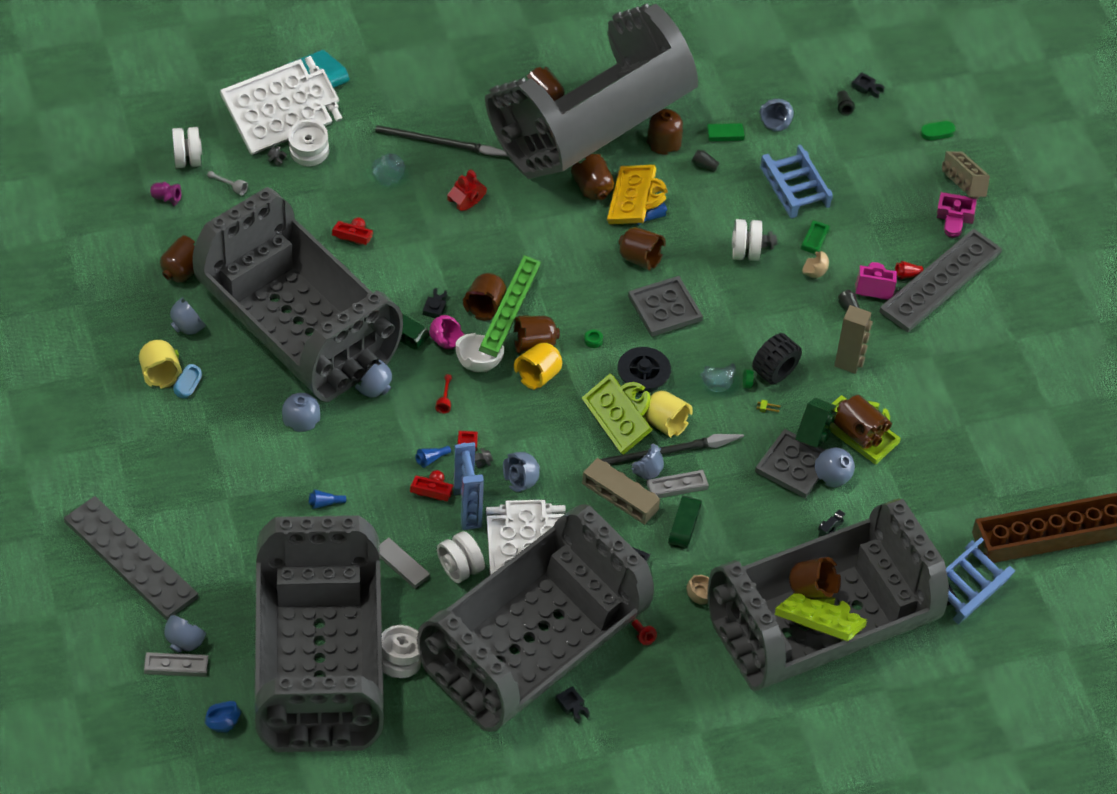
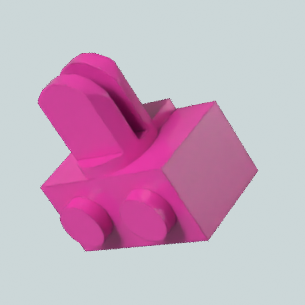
[937,192,977,238]
[855,262,897,300]

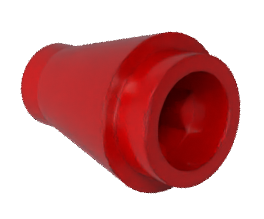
[895,261,923,279]

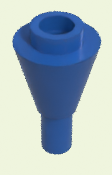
[636,202,667,225]
[415,446,451,468]
[309,489,346,509]

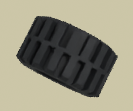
[752,333,802,384]

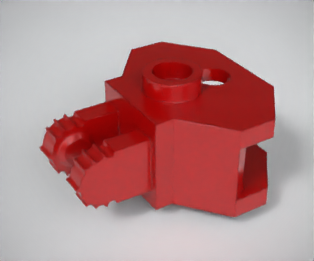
[447,169,487,211]

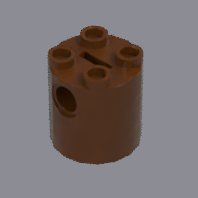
[834,395,892,449]

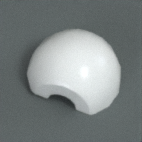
[456,333,504,372]

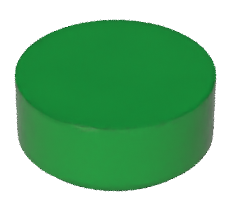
[584,329,603,348]
[742,369,754,389]

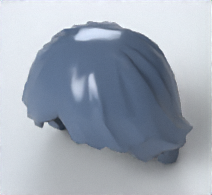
[759,99,794,132]
[631,443,664,480]

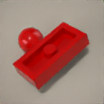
[332,217,373,245]
[410,470,454,501]

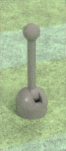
[207,171,248,196]

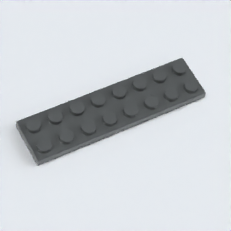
[879,228,1002,333]
[64,496,199,620]

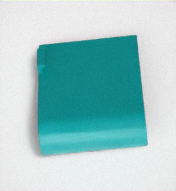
[286,49,349,88]

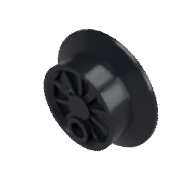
[618,347,671,393]

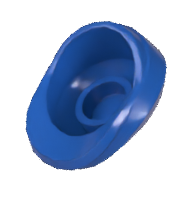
[205,701,241,733]

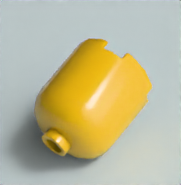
[514,343,563,390]

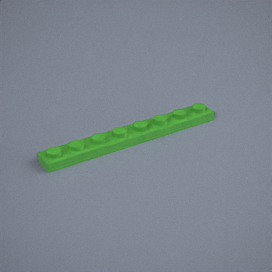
[479,255,541,358]

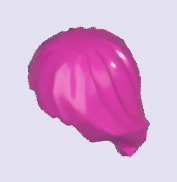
[429,315,465,349]

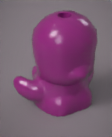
[150,182,181,206]

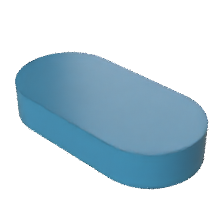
[173,364,202,398]

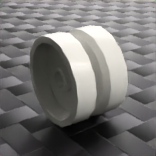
[288,119,329,166]
[172,127,202,168]
[732,219,762,261]
[437,531,485,583]
[382,625,421,678]

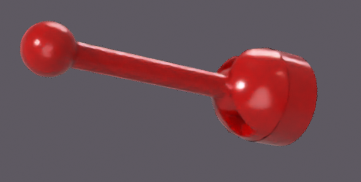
[435,374,452,414]

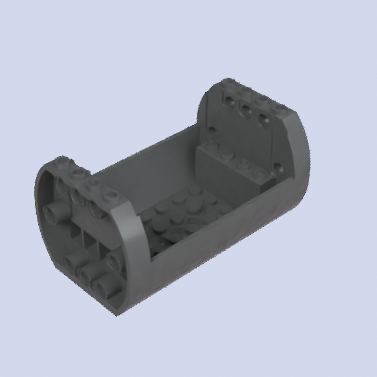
[485,3,698,179]
[193,187,403,402]
[707,498,949,691]
[417,504,654,731]
[255,516,384,752]

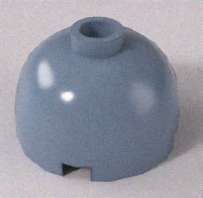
[170,297,207,335]
[355,359,392,398]
[282,393,320,432]
[815,447,855,488]
[503,452,540,492]
[164,615,207,653]

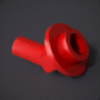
[631,619,657,645]

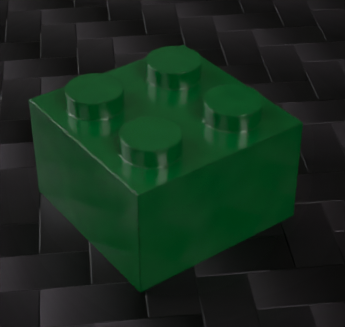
[795,398,837,448]

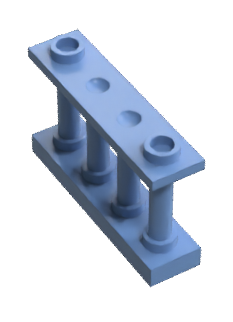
[760,145,833,218]
[453,442,484,530]
[946,537,1015,625]

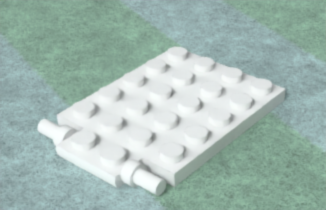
[220,56,343,155]
[486,500,565,575]

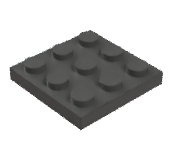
[628,276,703,337]
[755,429,825,499]

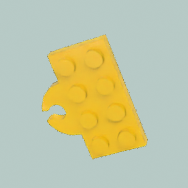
[607,165,668,224]

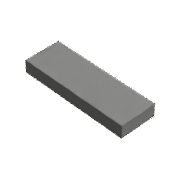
[646,470,708,498]
[380,538,430,589]
[144,652,209,677]

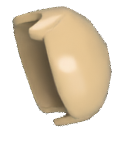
[802,251,829,278]
[686,575,709,604]

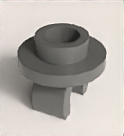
[267,146,287,166]
[761,231,777,250]
[475,448,493,468]

